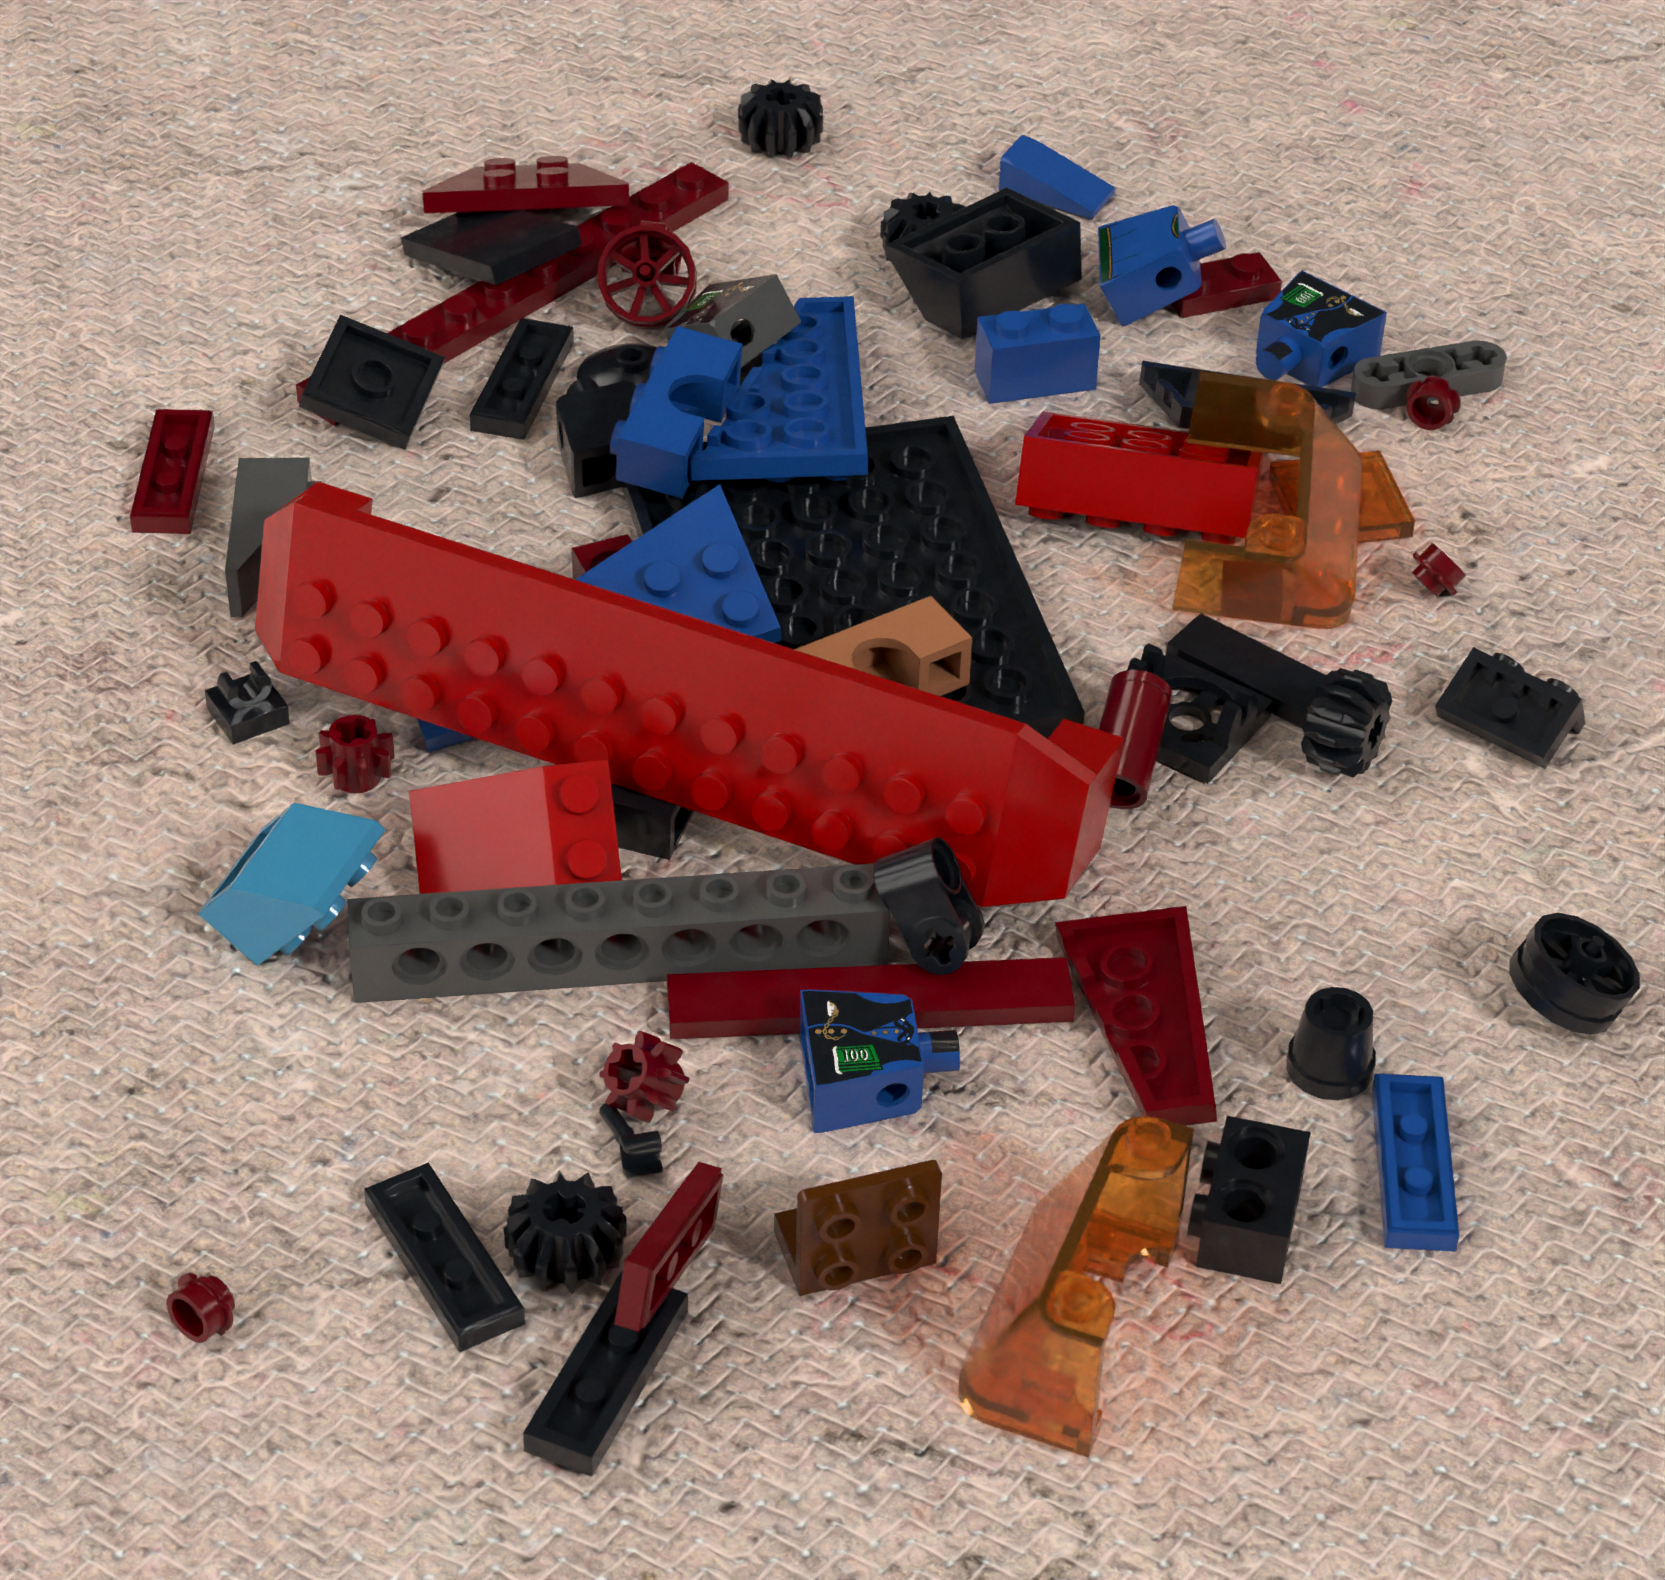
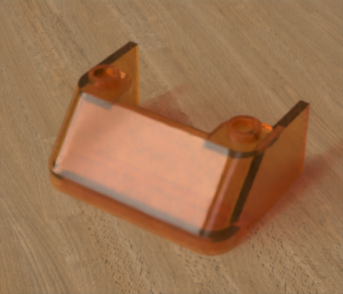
[1172,371,1362,629]

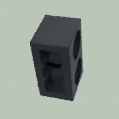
[1187,1116,1311,1284]

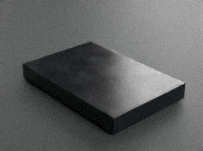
[401,210,582,285]

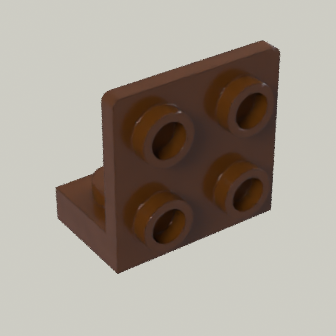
[774,1160,942,1296]

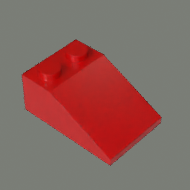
[409,760,622,894]

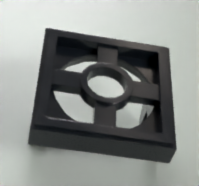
[1127,643,1273,784]

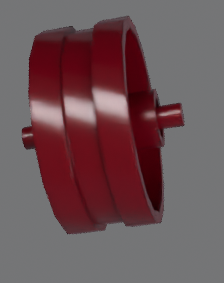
[597,225,697,330]

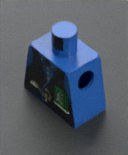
[1256,270,1387,387]
[799,990,960,1133]

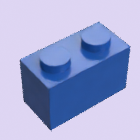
[974,303,1101,404]

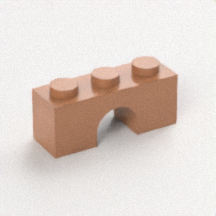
[794,596,972,696]

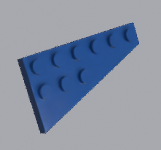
[691,296,868,482]
[416,484,781,753]

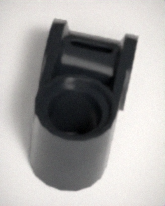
[874,836,985,975]

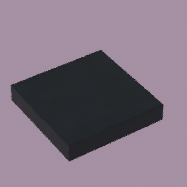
[299,314,445,450]

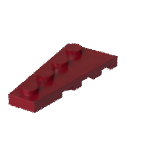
[1055,906,1217,1130]

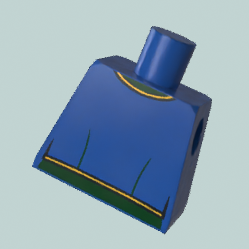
[1098,205,1226,327]

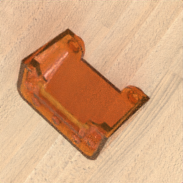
[958,1116,1194,1458]

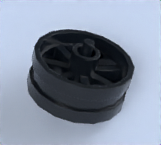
[1509,913,1640,1035]

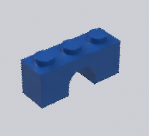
[610,326,742,498]

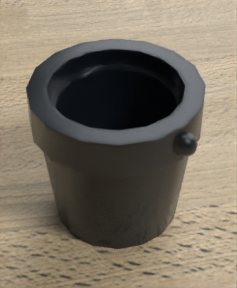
[1286,987,1376,1101]

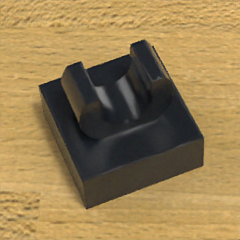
[205,661,290,745]

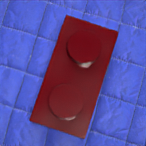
[1171,252,1282,318]

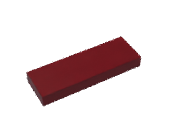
[130,409,215,534]
[615,1162,724,1332]

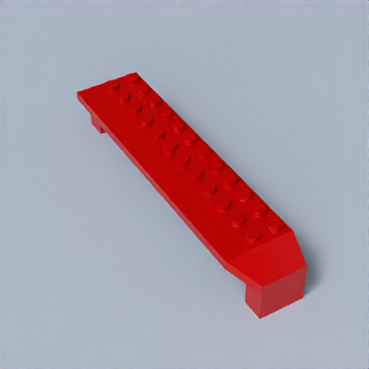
[255,481,1124,907]

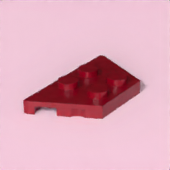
[422,156,630,214]

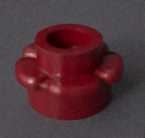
[1406,376,1461,430]
[1411,543,1466,597]
[166,1272,235,1343]

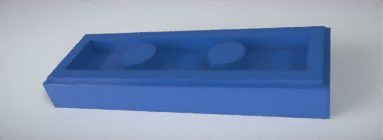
[1372,1073,1459,1252]

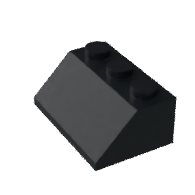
[886,188,1082,339]

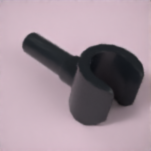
[599,1103,663,1177]

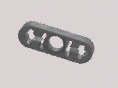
[1351,340,1507,409]

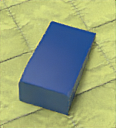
[999,135,1115,219]

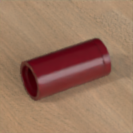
[1099,670,1172,809]

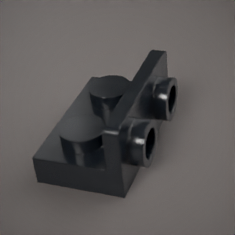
[1435,647,1586,769]

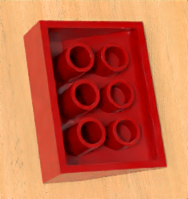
[1015,411,1265,545]

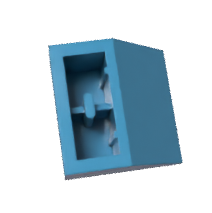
[197,803,386,966]

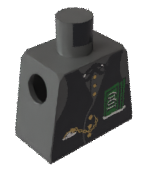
[665,274,801,367]

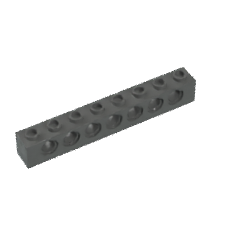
[348,863,890,1003]

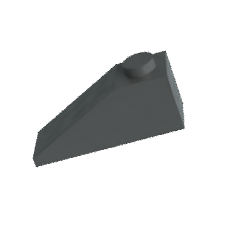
[225,457,322,617]

